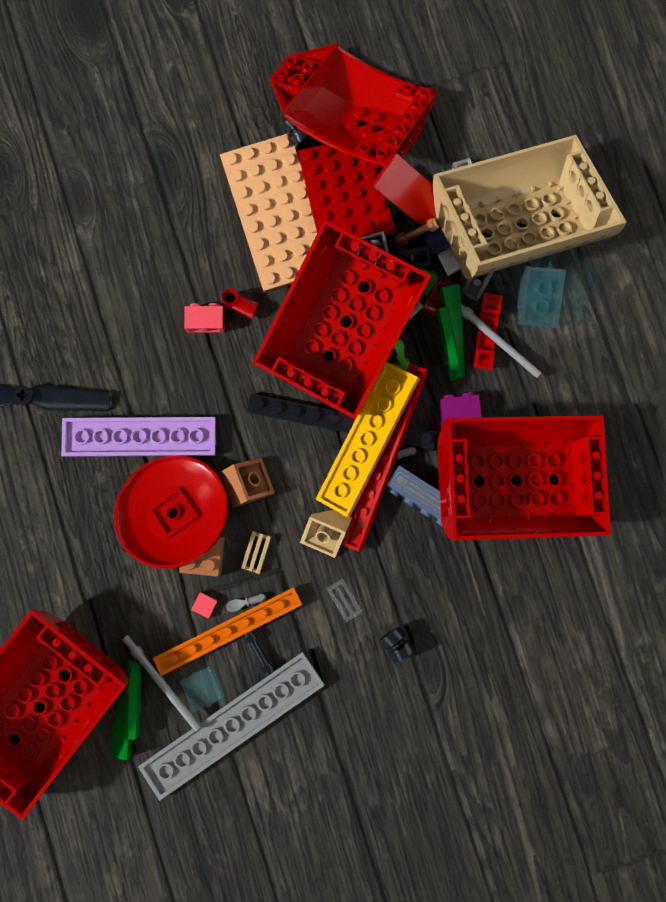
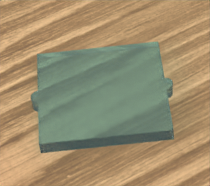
[180,667,224,712]

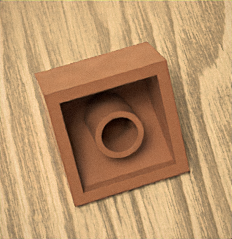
[220,458,275,508]
[179,537,225,576]

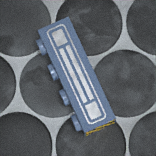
[386,466,442,526]

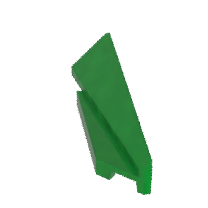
[435,284,465,380]
[109,659,142,760]

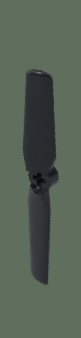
[0,385,113,411]

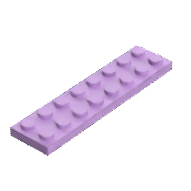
[61,417,216,457]

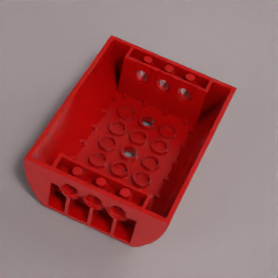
[252,220,431,419]
[437,416,611,540]
[0,609,128,821]

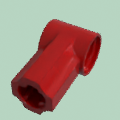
[221,288,259,319]

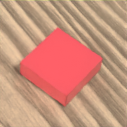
[191,592,218,619]

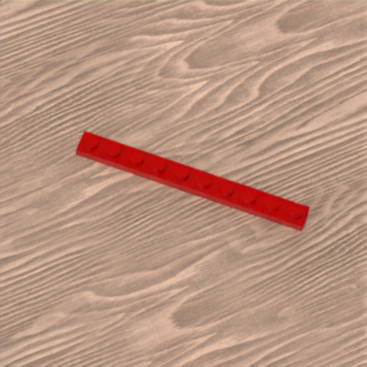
[342,364,428,552]

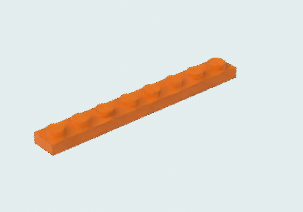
[153,587,303,676]

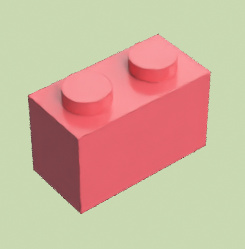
[184,303,225,333]

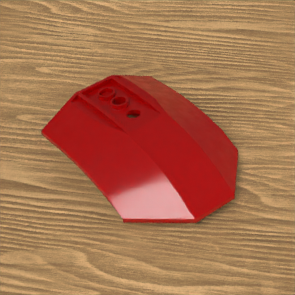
[270,43,438,167]

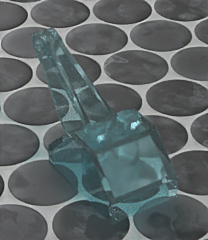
[517,255,566,328]

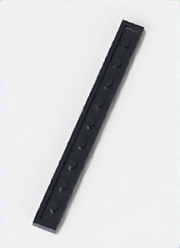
[247,393,437,451]

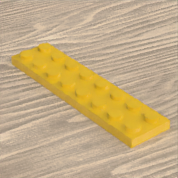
[316,362,420,517]

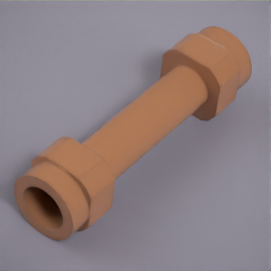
[395,217,440,247]

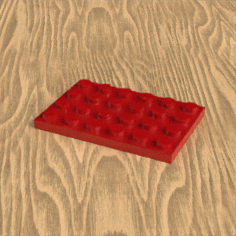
[297,145,395,237]

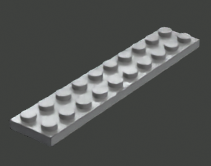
[138,652,325,801]

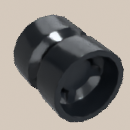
[282,119,315,150]
[379,626,415,664]

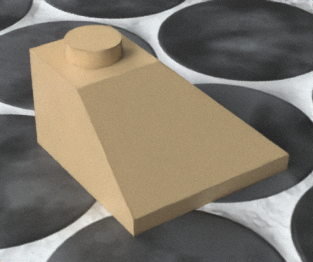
[300,510,352,558]

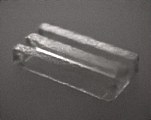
[326,579,362,622]

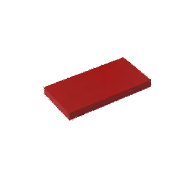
[371,153,436,226]

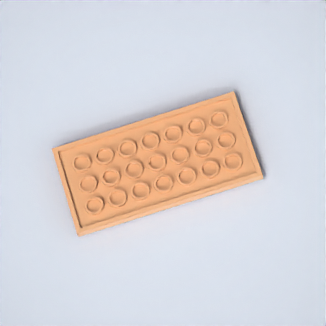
[220,134,317,293]

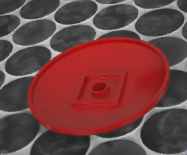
[114,455,228,569]

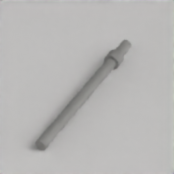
[461,303,542,378]
[122,635,202,732]

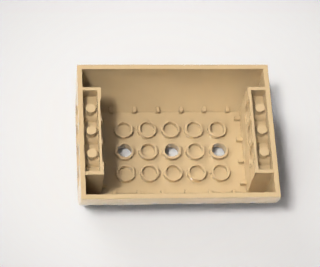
[433,135,627,279]

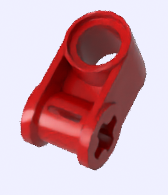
[422,280,450,316]

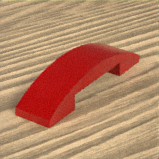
[473,293,503,371]

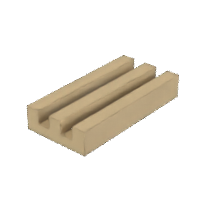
[241,531,271,574]

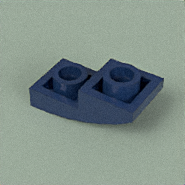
[421,228,450,257]

